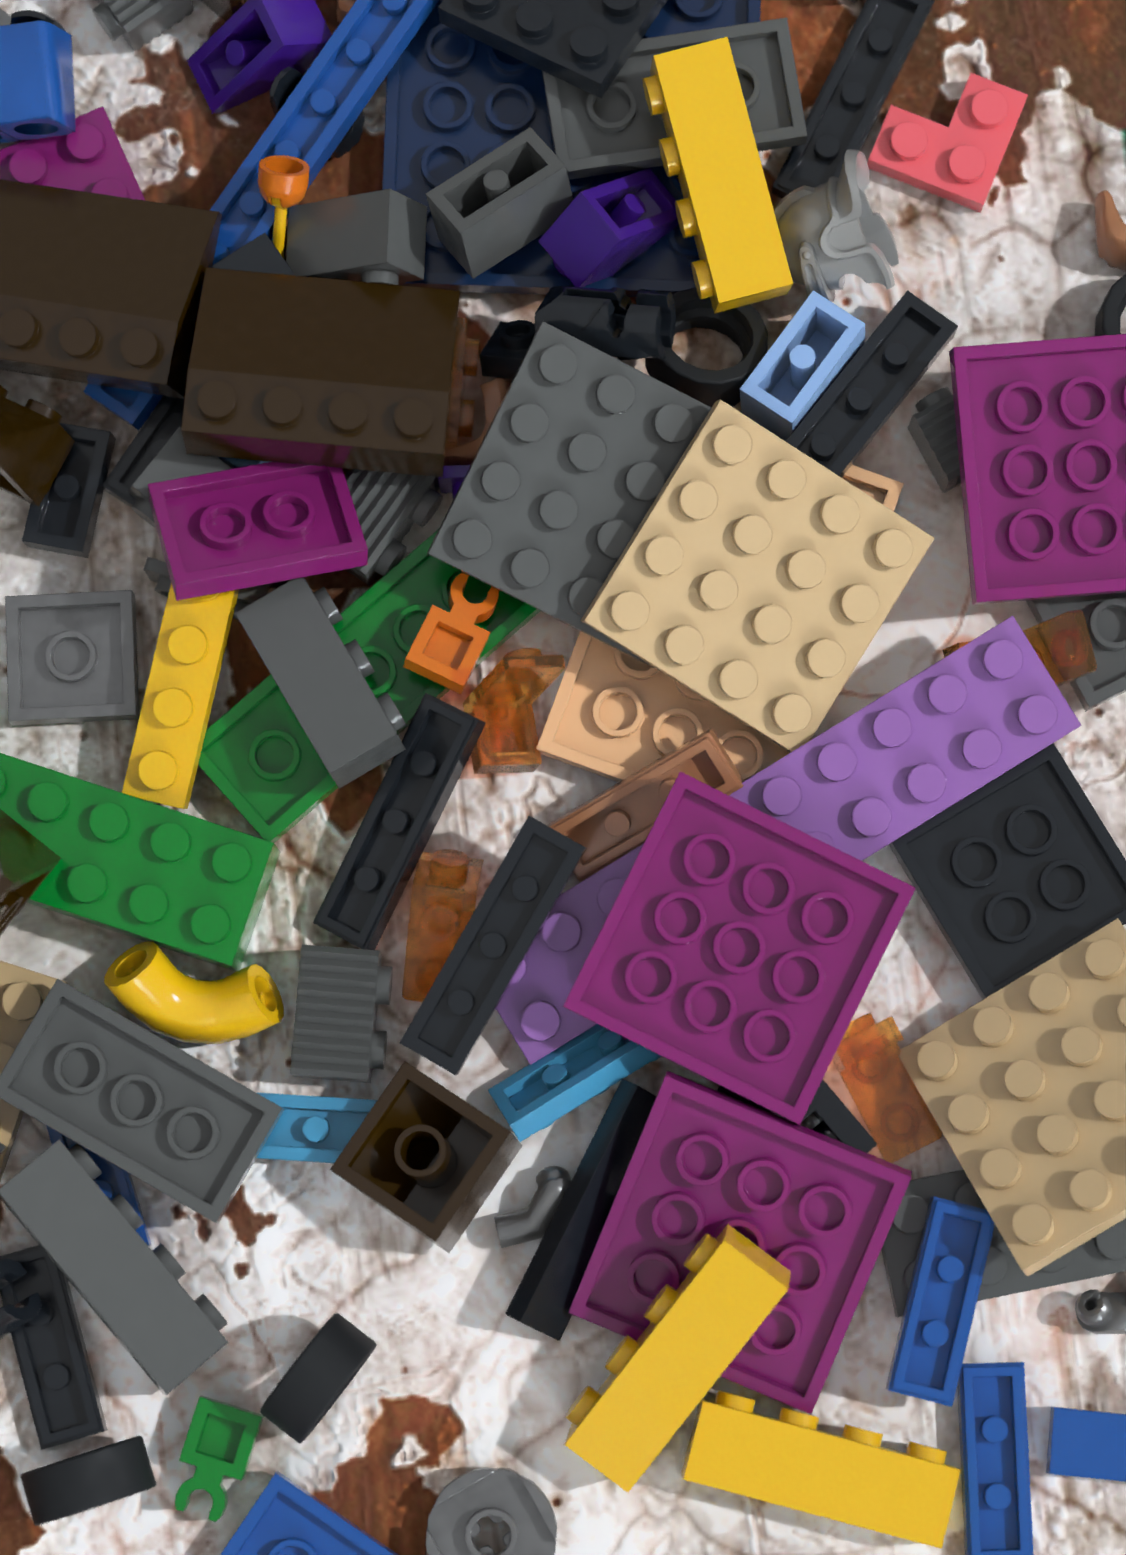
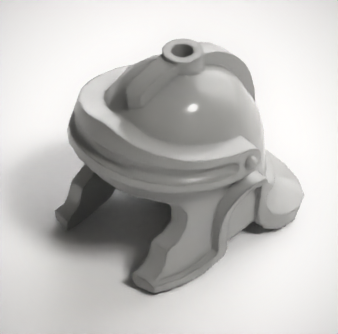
[774,149,899,302]

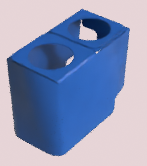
[0,21,76,144]

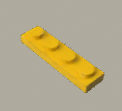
[122,583,239,809]

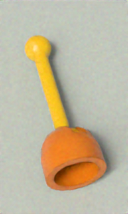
[258,155,310,258]

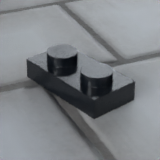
[22,423,116,558]

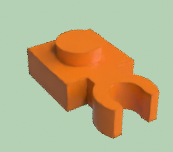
[403,572,499,694]

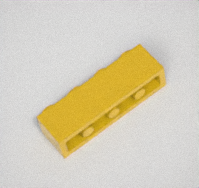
[642,36,793,314]
[564,1224,791,1493]
[681,1390,961,1549]

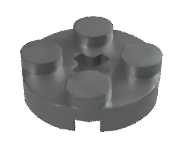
[426,1467,557,1555]

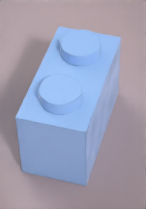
[740,290,865,441]

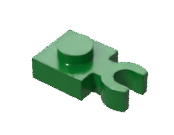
[175,1396,264,1522]

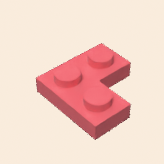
[867,73,1028,213]

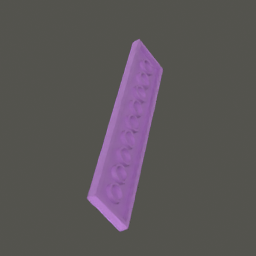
[496,616,1082,1065]

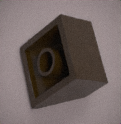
[330,1061,522,1253]

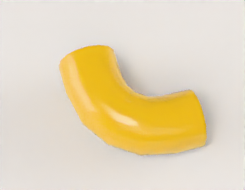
[104,941,284,1045]

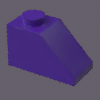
[187,0,332,114]
[538,168,679,287]

